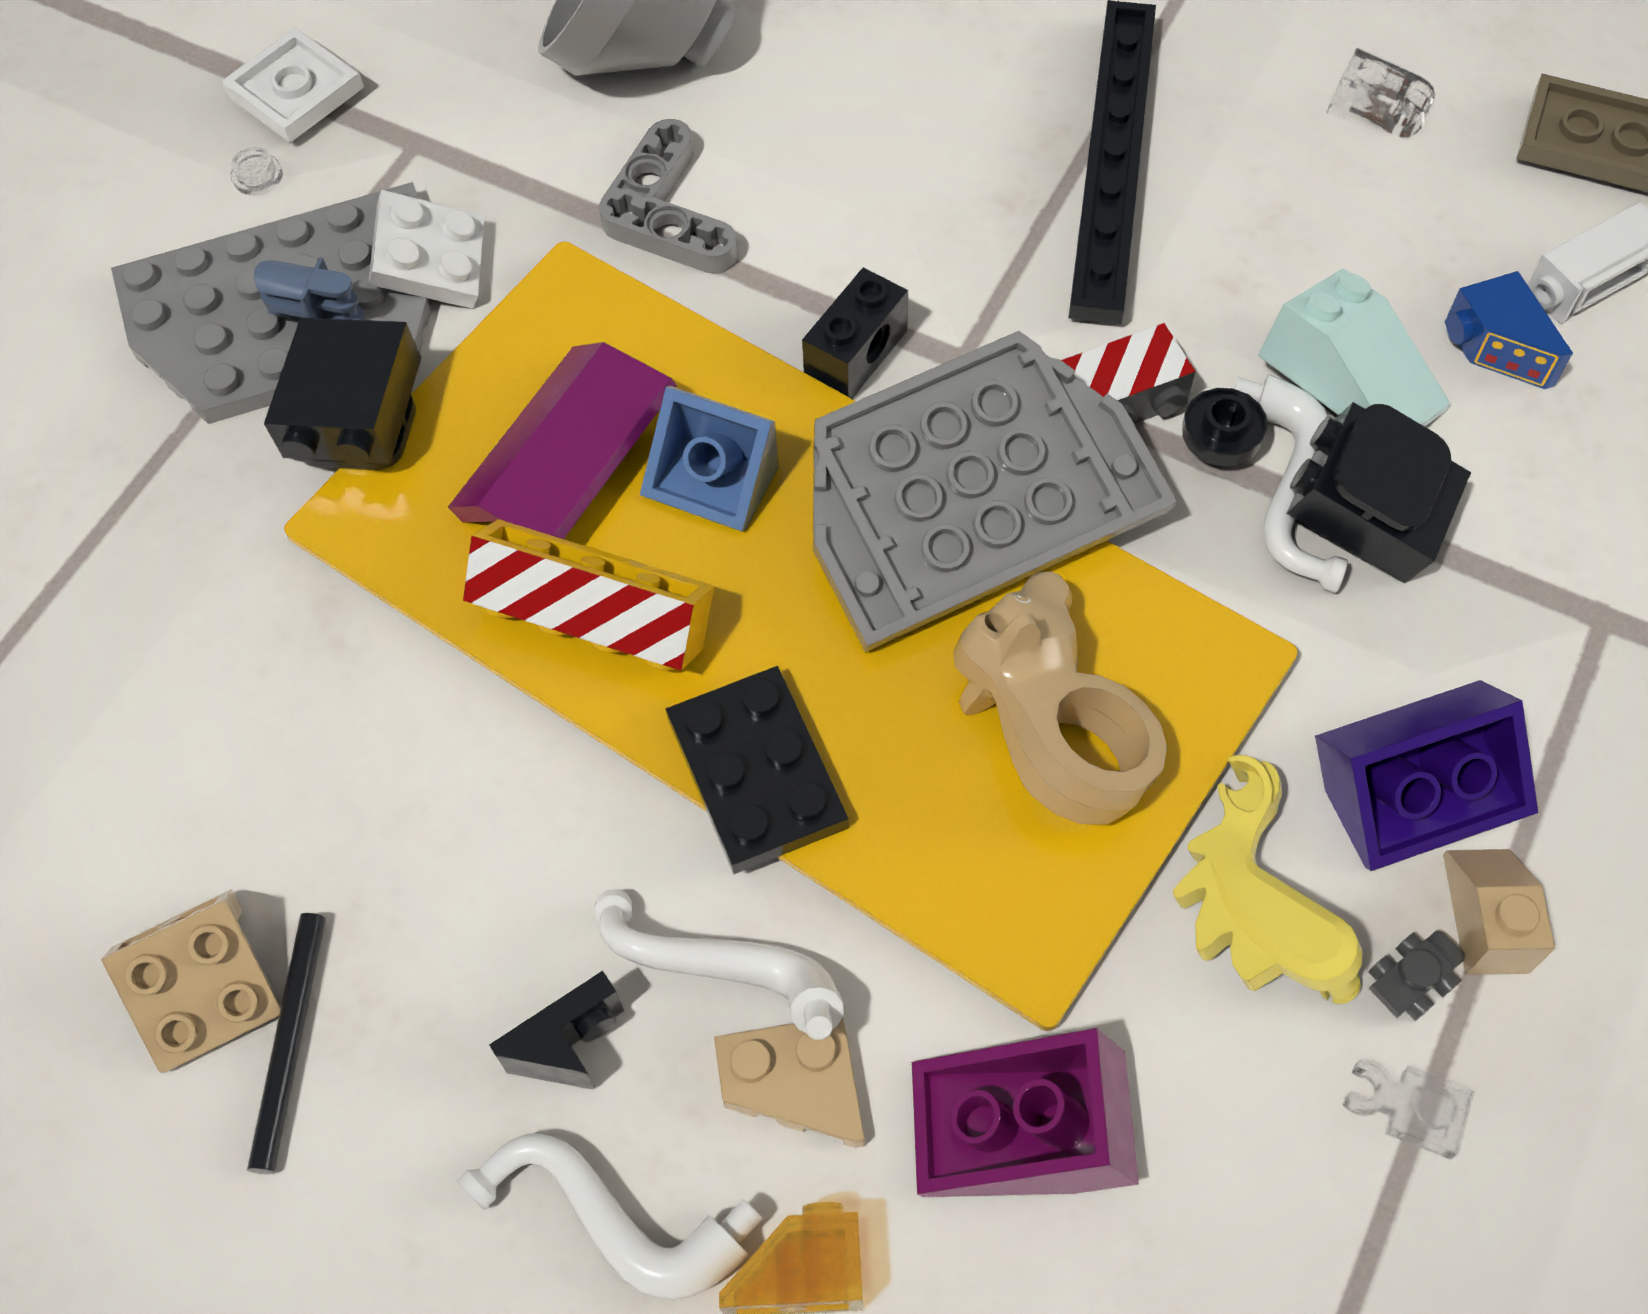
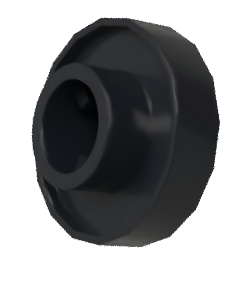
[1182,388,1267,466]

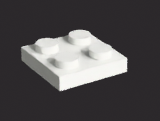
[221,27,364,143]
[368,190,484,309]

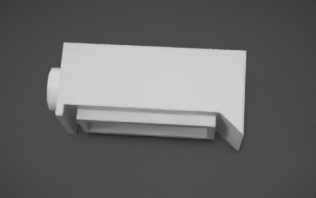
[1527,201,1648,325]

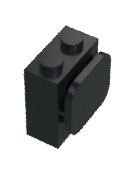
[264,317,421,470]
[1286,402,1471,583]

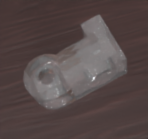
[1326,48,1435,137]

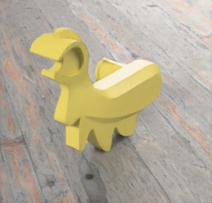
[1173,755,1363,1004]

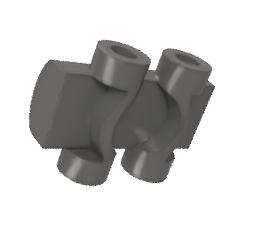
[1368,931,1464,1021]

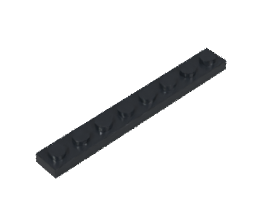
[1068,0,1156,324]

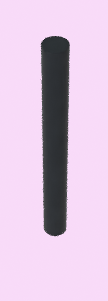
[247,913,326,1174]

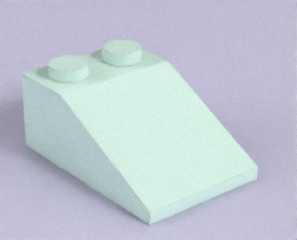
[1258,268,1450,427]

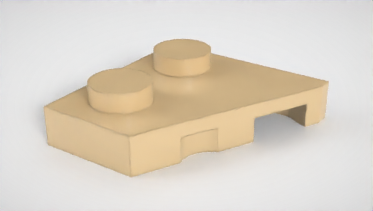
[714,1018,865,1148]

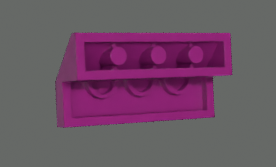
[448,342,677,539]

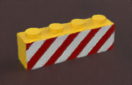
[463,519,715,671]

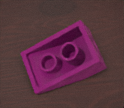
[912,1028,1139,1197]

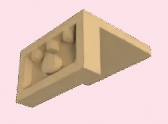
[101,889,281,1073]

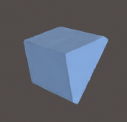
[640,386,779,531]

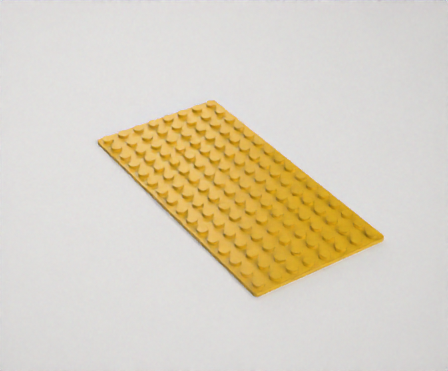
[284,241,1298,1031]

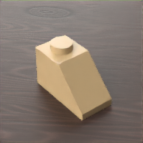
[1443,849,1555,975]

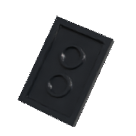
[665,666,849,874]

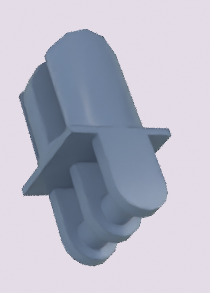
[254,257,365,320]

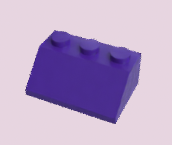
[1315,680,1538,871]

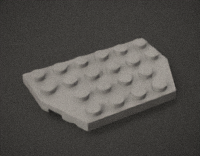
[111,182,431,424]
[813,331,1178,653]

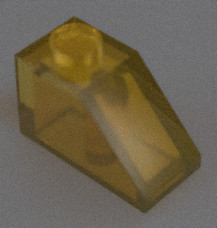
[719,1202,863,1314]

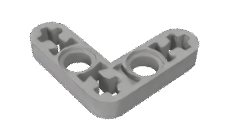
[599,119,738,274]

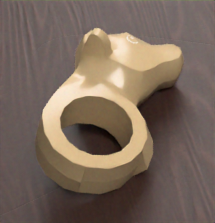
[953,571,1167,825]

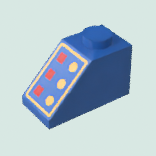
[1444,271,1573,389]

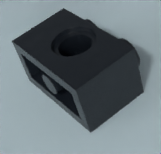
[802,267,908,399]

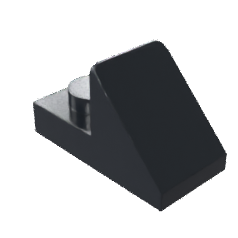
[489,971,624,1089]

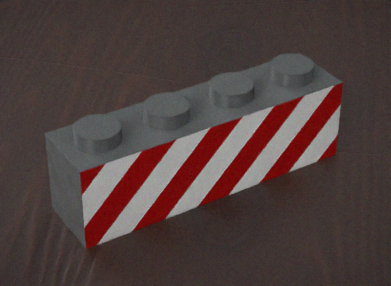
[1061,323,1196,424]

